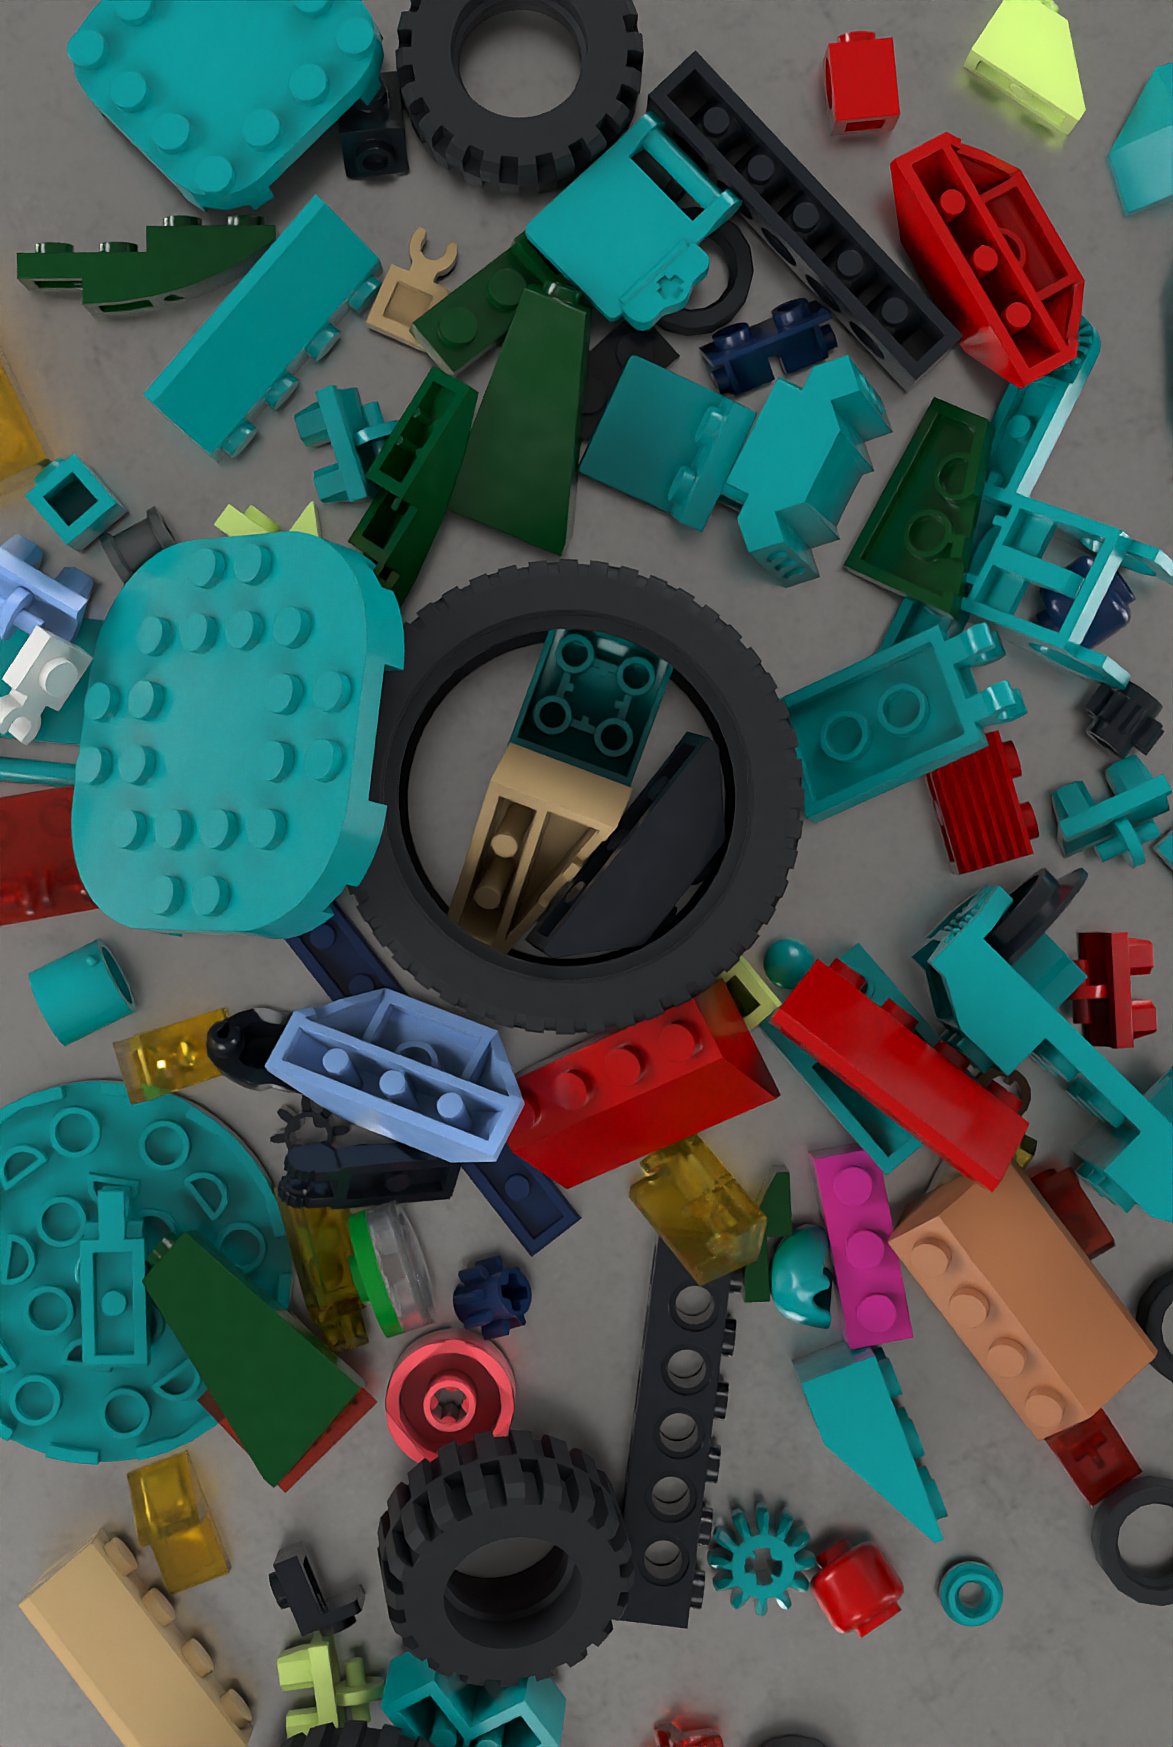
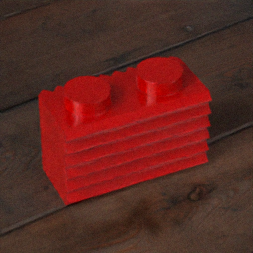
[925,730,1039,875]

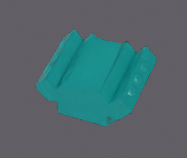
[717,355,893,588]

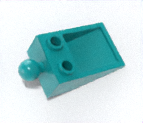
[760,938,983,1176]

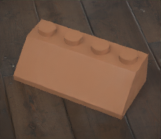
[888,1157,1158,1441]

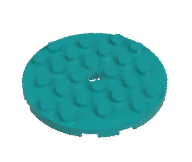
[0,1080,294,1465]

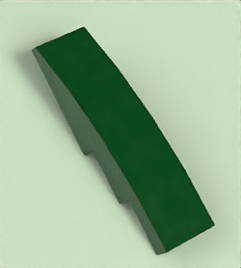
[348,366,479,609]

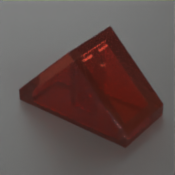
[1043,1408,1143,1508]

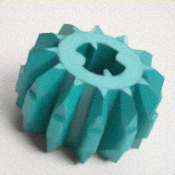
[707,1503,816,1616]

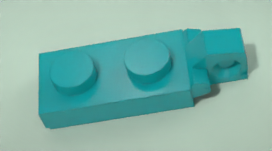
[79,1185,151,1368]

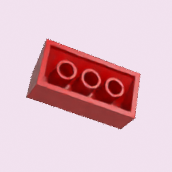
[506,978,781,1189]

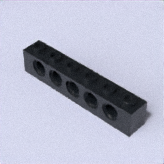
[646,50,963,392]
[611,1229,744,1629]

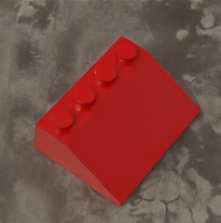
[768,957,1030,1192]

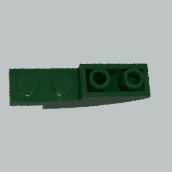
[17,215,280,315]
[409,230,573,377]

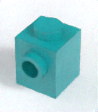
[24,453,127,553]

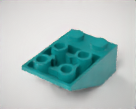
[506,629,673,787]
[791,1341,948,1543]

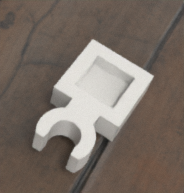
[0,625,93,745]

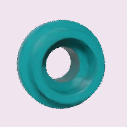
[939,1561,1003,1627]

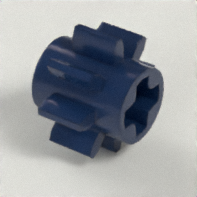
[453,1256,532,1340]

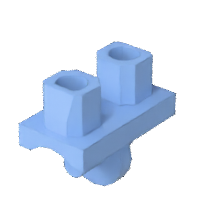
[0,533,94,643]

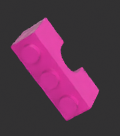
[808,1142,914,1350]

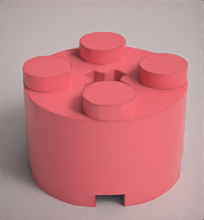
[385,1327,516,1463]

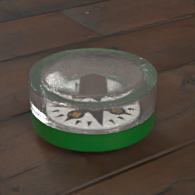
[348,1199,436,1338]

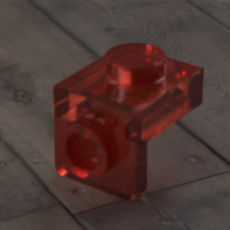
[1030,1166,1116,1260]

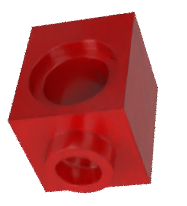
[823,31,900,136]

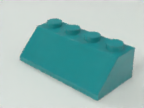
[143,194,383,463]

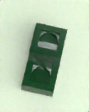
[741,1165,793,1303]

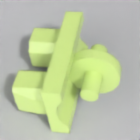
[277,1631,385,1739]

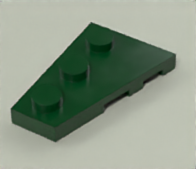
[844,397,995,622]

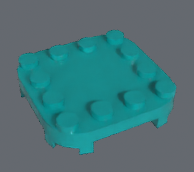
[67,0,384,212]

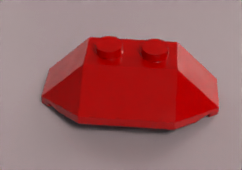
[890,132,1085,389]

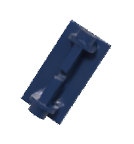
[699,298,838,396]

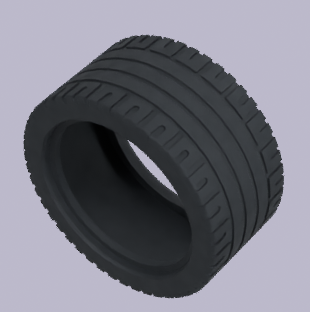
[346,559,805,1035]

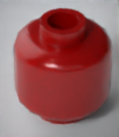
[809,1537,904,1639]

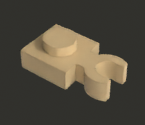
[366,227,458,352]

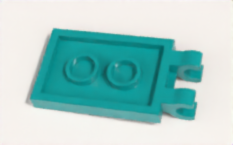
[779,622,1028,823]

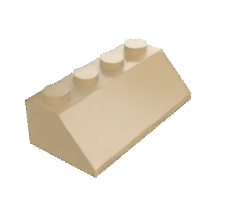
[18,1528,253,1747]

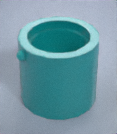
[28,938,136,1046]

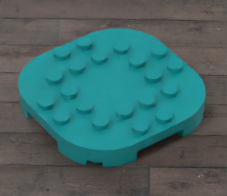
[71,531,405,940]

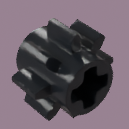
[1084,681,1165,759]
[270,1095,352,1151]

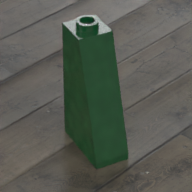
[446,278,593,556]
[142,1230,368,1488]

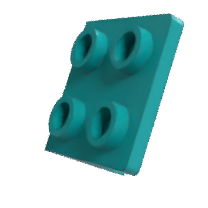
[578,354,758,532]

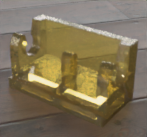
[628,1133,768,1286]

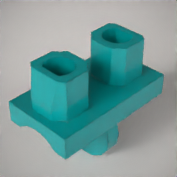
[294,385,399,503]
[1052,754,1172,869]

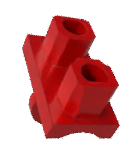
[1066,931,1157,1049]

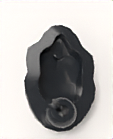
[206,1008,302,1094]

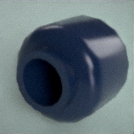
[1036,556,1136,650]

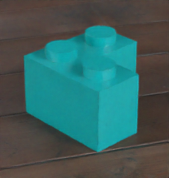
[380,1651,566,1747]

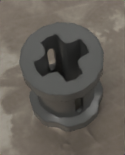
[99,506,178,585]

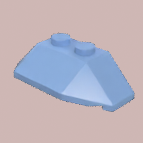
[265,988,525,1163]

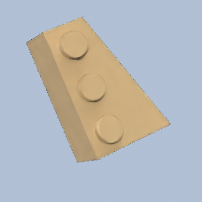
[447,742,634,954]

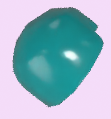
[769,1224,832,1329]

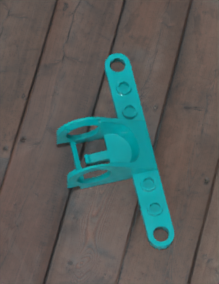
[877,315,1173,690]

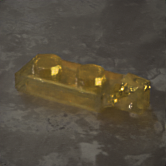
[274,1186,369,1351]

